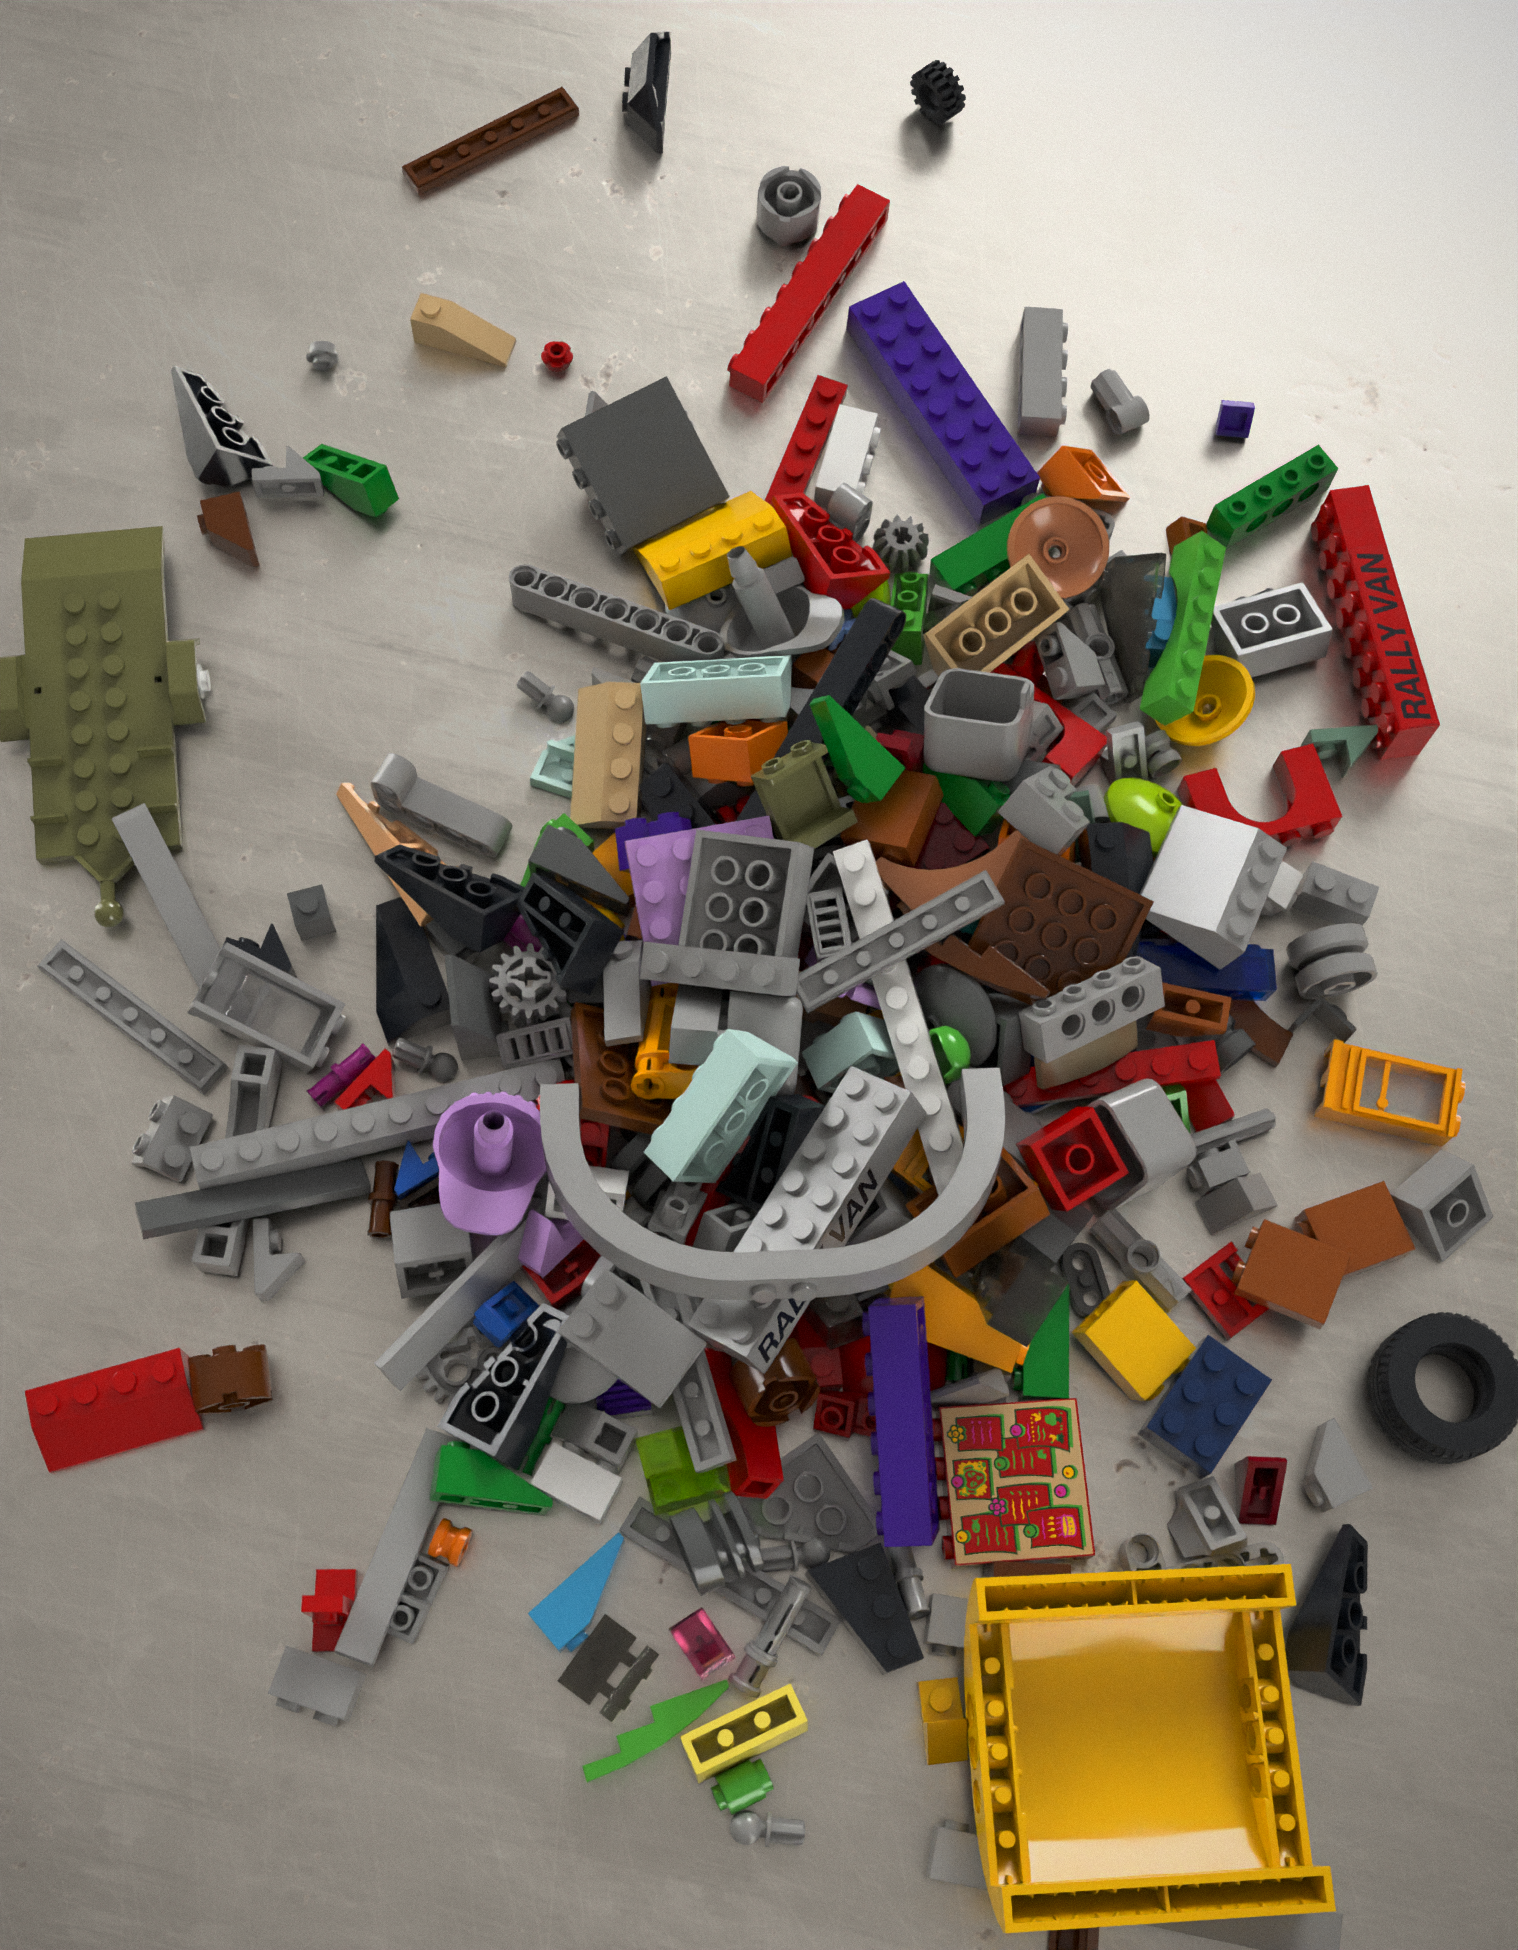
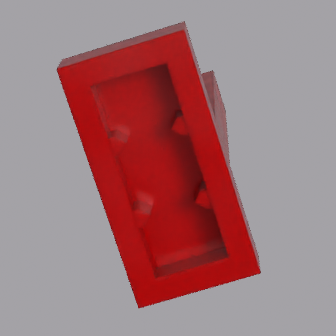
[301,1569,358,1652]

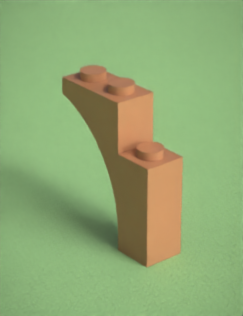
[876,830,1027,920]

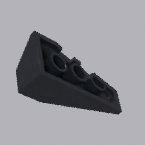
[437,1303,570,1470]

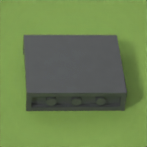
[556,376,730,556]

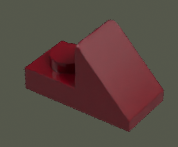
[876,730,924,773]

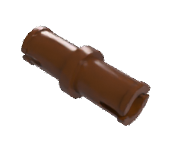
[367,1160,399,1239]

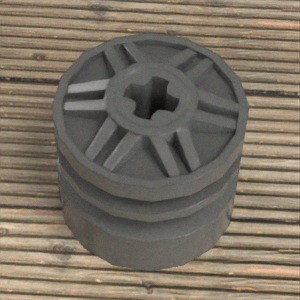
[669,1490,764,1596]

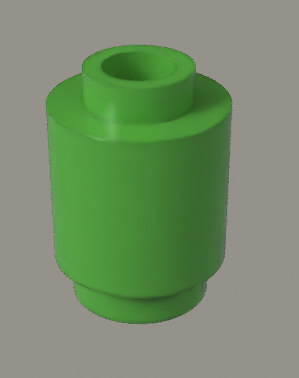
[711,1759,774,1815]

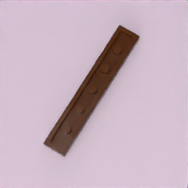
[402,86,579,196]

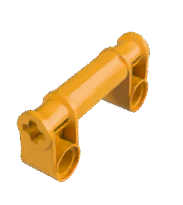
[631,983,699,1100]

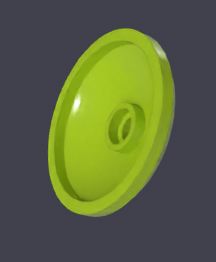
[1104,778,1183,858]

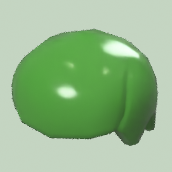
[929,1026,971,1085]

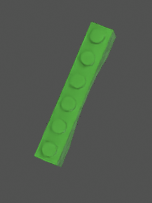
[1140,531,1226,726]

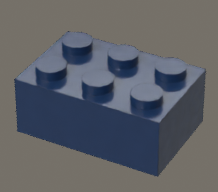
[1137,1335,1272,1479]

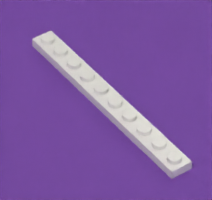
[833,840,964,1196]

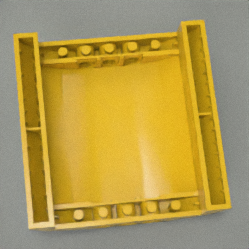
[964,1564,1336,1933]

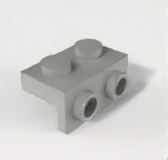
[132,1095,213,1182]

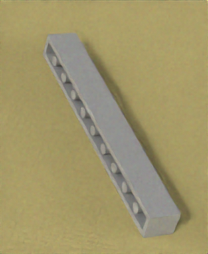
[190,1057,566,1190]
[926,1820,1343,1950]

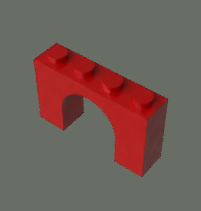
[990,663,1107,786]
[1177,743,1343,847]

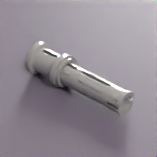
[728,1575,812,1698]

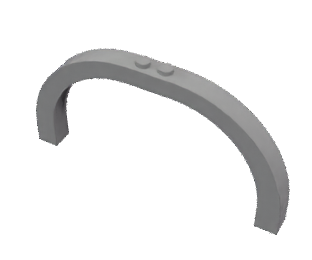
[540,1068,1006,1303]

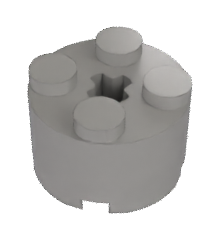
[757,166,821,246]

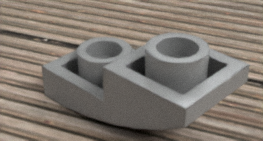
[387,1551,450,1644]

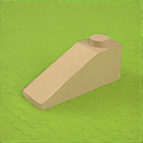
[410,293,516,368]

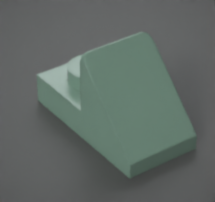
[1301,725,1378,778]

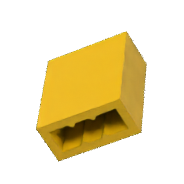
[1071,1280,1196,1401]

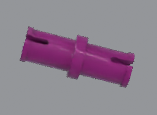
[307,1043,376,1109]

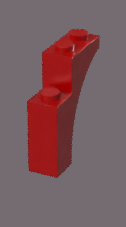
[704,1348,784,1499]

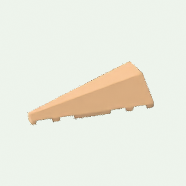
[336,783,459,926]

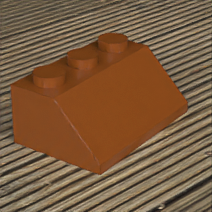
[905,1147,1050,1278]

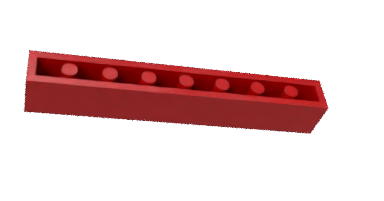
[727,184,890,403]

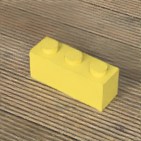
[680,1683,808,1784]

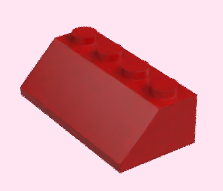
[25,1348,204,1473]

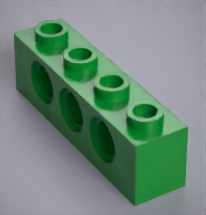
[1206,444,1339,550]

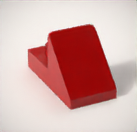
[334,1049,396,1111]

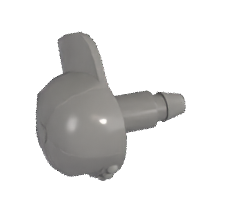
[719,546,845,665]

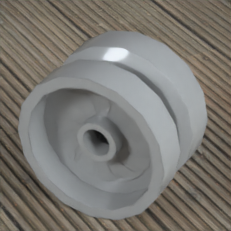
[1286,923,1378,1000]

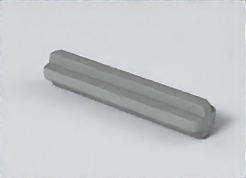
[1191,1108,1276,1156]

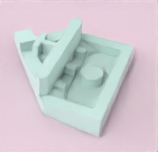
[530,735,575,799]

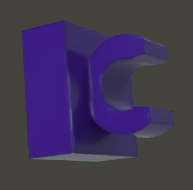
[1215,400,1255,438]

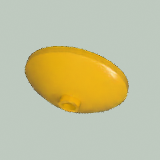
[1155,655,1255,746]

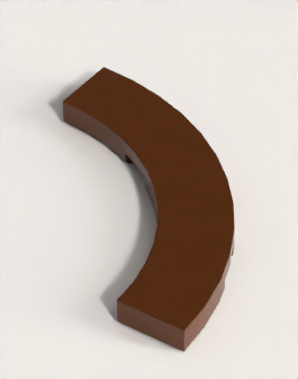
[1194,952,1294,1067]

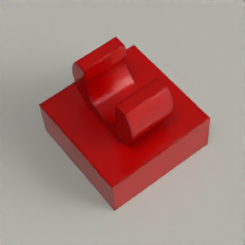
[1005,641,1044,686]

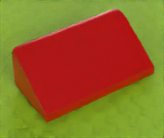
[1181,1079,1235,1133]

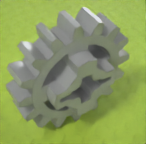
[489,943,569,1024]

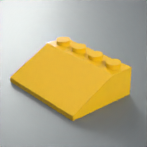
[632,491,792,610]

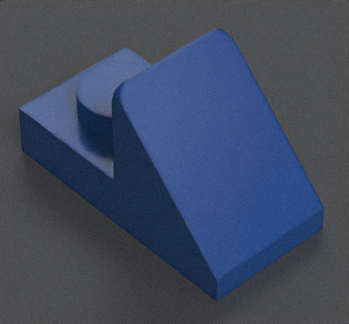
[394,1140,439,1201]
[473,1281,540,1348]

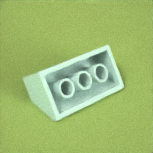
[640,655,792,728]
[644,1029,798,1183]

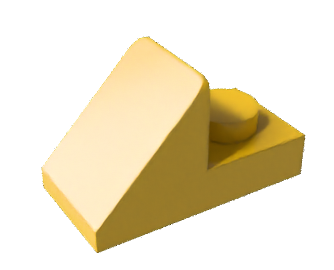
[917,1677,968,1765]

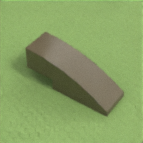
[1034,1020,1138,1089]

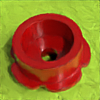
[541,341,573,372]

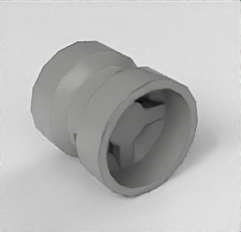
[1145,730,1182,778]

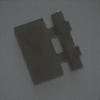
[557,1614,659,1722]

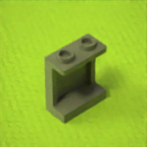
[751,740,858,849]

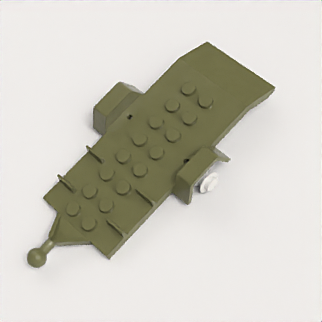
[0,526,211,928]

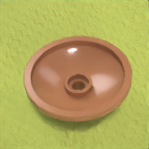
[1007,496,1109,599]

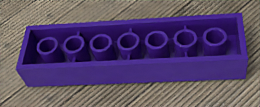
[846,281,1040,526]

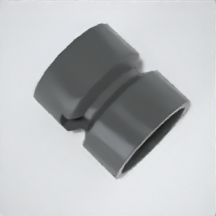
[1189,1014,1256,1074]

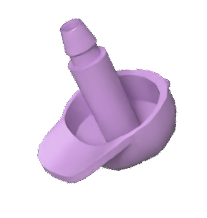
[433,1091,547,1235]

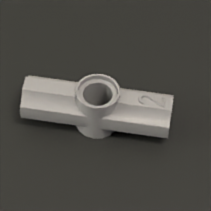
[1065,602,1128,705]
[1089,1209,1192,1313]

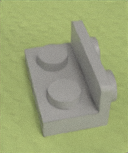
[867,650,917,711]

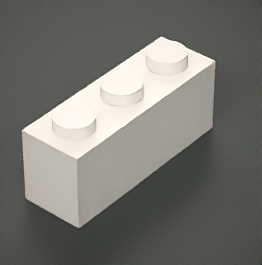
[814,404,881,508]

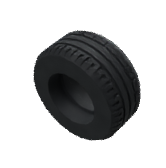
[1367,1312,1518,1464]

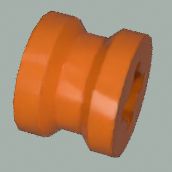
[428,1518,473,1567]

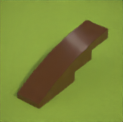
[924,934,1052,998]

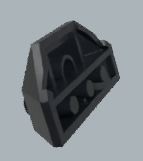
[622,31,671,153]

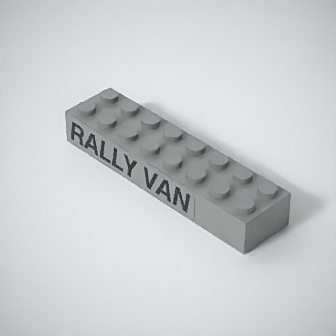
[687,1066,927,1374]

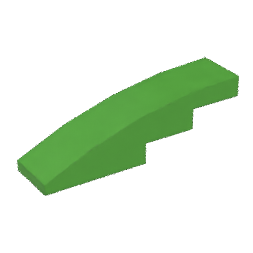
[582,1679,729,1783]

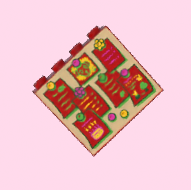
[932,1398,1095,1569]

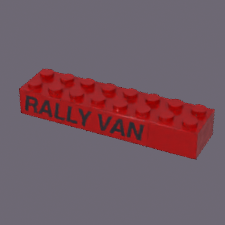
[1311,485,1440,760]

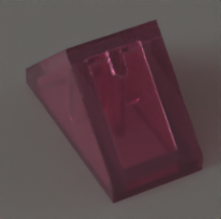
[669,1607,736,1683]

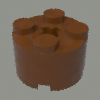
[729,1338,820,1427]
[188,1344,273,1415]

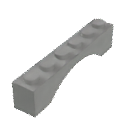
[191,1044,282,1276]

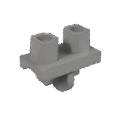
[647,1181,708,1244]

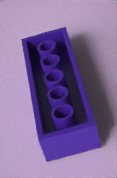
[863,1296,940,1547]

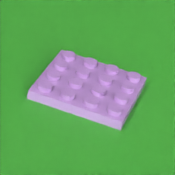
[624,816,774,986]

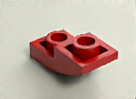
[813,1391,876,1438]

